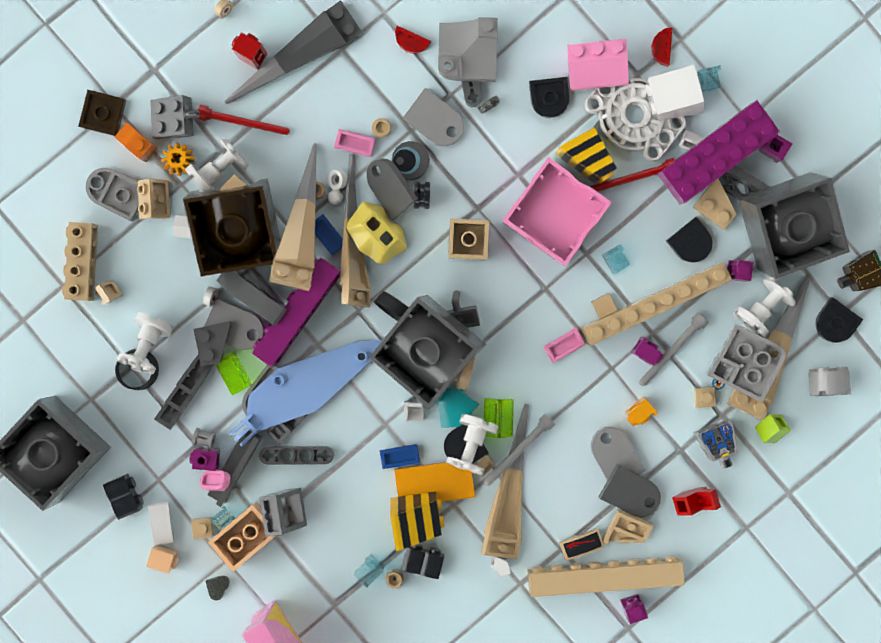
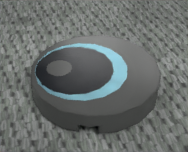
[392,141,430,180]

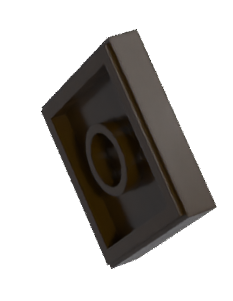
[78,89,127,136]

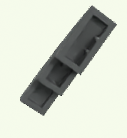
[154,354,215,431]

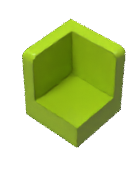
[755,414,791,443]

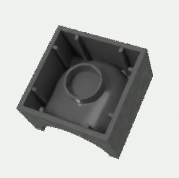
[738,172,850,279]
[0,395,111,511]

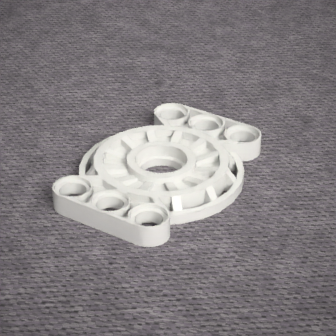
[584,78,686,162]

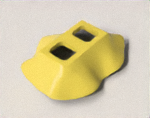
[347,201,407,264]

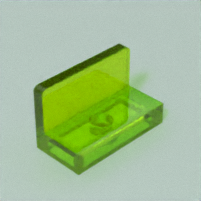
[215,351,252,395]
[484,398,514,438]

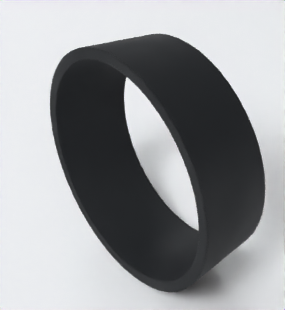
[373,291,409,321]
[115,349,159,390]

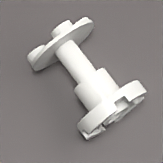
[185,137,249,192]
[733,276,796,338]
[116,313,173,374]
[446,414,499,475]

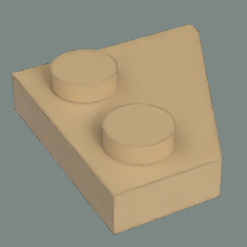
[693,179,737,230]
[602,509,653,544]

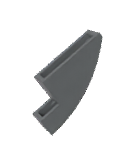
[216,271,286,326]

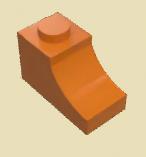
[115,122,158,162]

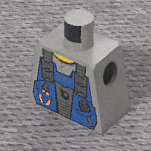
[693,420,738,469]

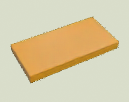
[394,462,475,502]

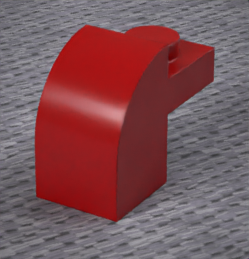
[672,487,721,516]

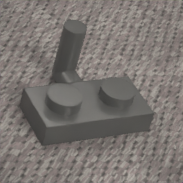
[447,290,480,328]

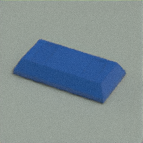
[315,214,343,255]
[379,444,420,469]

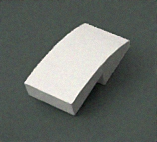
[148,502,174,546]

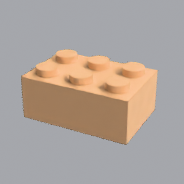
[208,501,275,572]

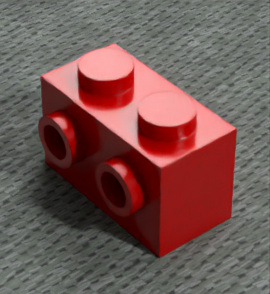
[231,32,268,70]

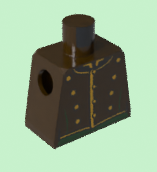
[837,250,881,292]

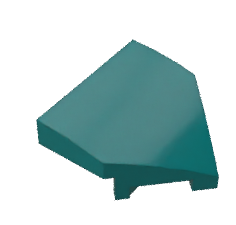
[438,388,480,428]

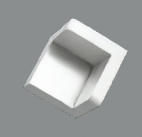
[404,401,424,422]

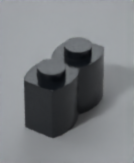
[103,473,144,520]
[401,544,444,579]

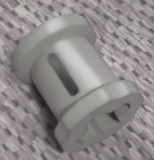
[192,428,216,449]

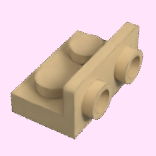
[137,179,170,219]

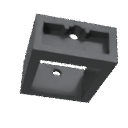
[259,488,307,537]

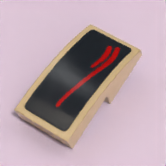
[559,529,604,560]

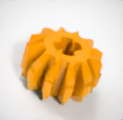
[161,143,195,176]

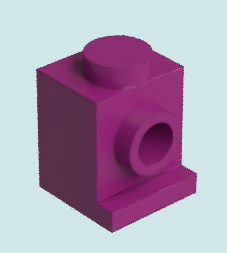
[758,134,792,163]
[727,260,754,282]
[631,337,663,366]
[620,594,648,624]

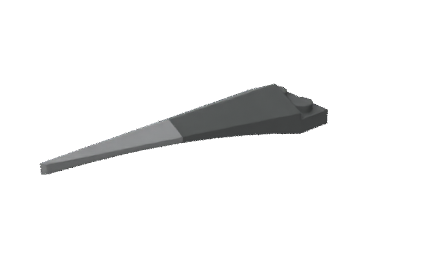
[224,0,363,104]

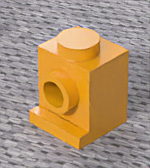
[625,397,658,427]

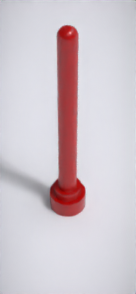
[197,104,290,135]
[590,158,675,192]

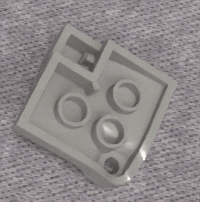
[438,17,498,82]
[707,324,785,403]

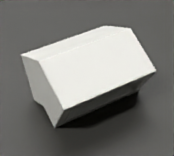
[679,130,704,150]
[173,215,192,238]
[491,556,511,577]

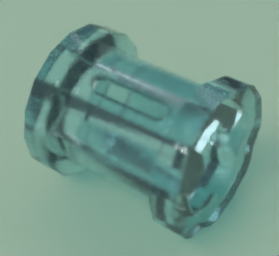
[209,506,235,531]

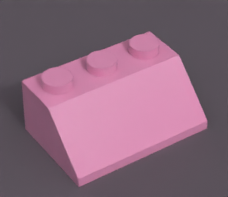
[567,39,629,91]

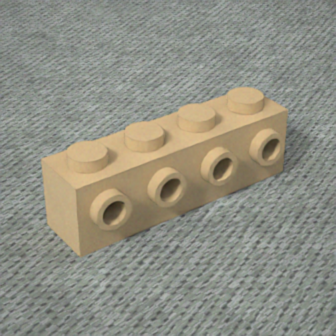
[62,222,98,301]

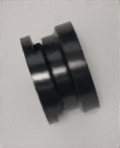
[414,182,430,209]

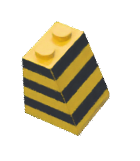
[556,127,617,183]
[390,492,445,551]

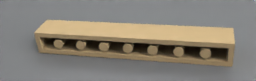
[581,262,732,346]
[527,556,684,597]

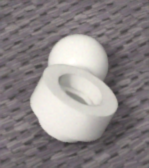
[328,170,347,205]

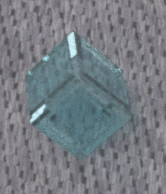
[697,65,721,92]
[602,244,629,274]
[354,554,384,588]

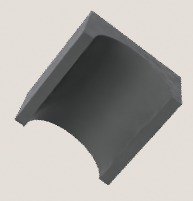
[369,295,486,409]

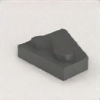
[193,321,232,367]

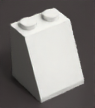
[645,65,704,120]

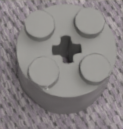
[808,367,851,396]

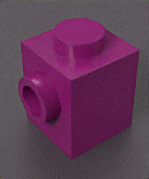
[189,448,220,471]

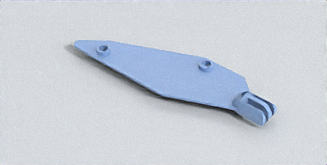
[229,340,383,447]

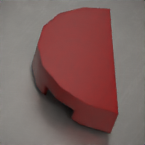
[395,26,432,54]
[651,27,673,67]

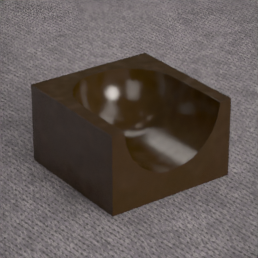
[183,178,281,277]

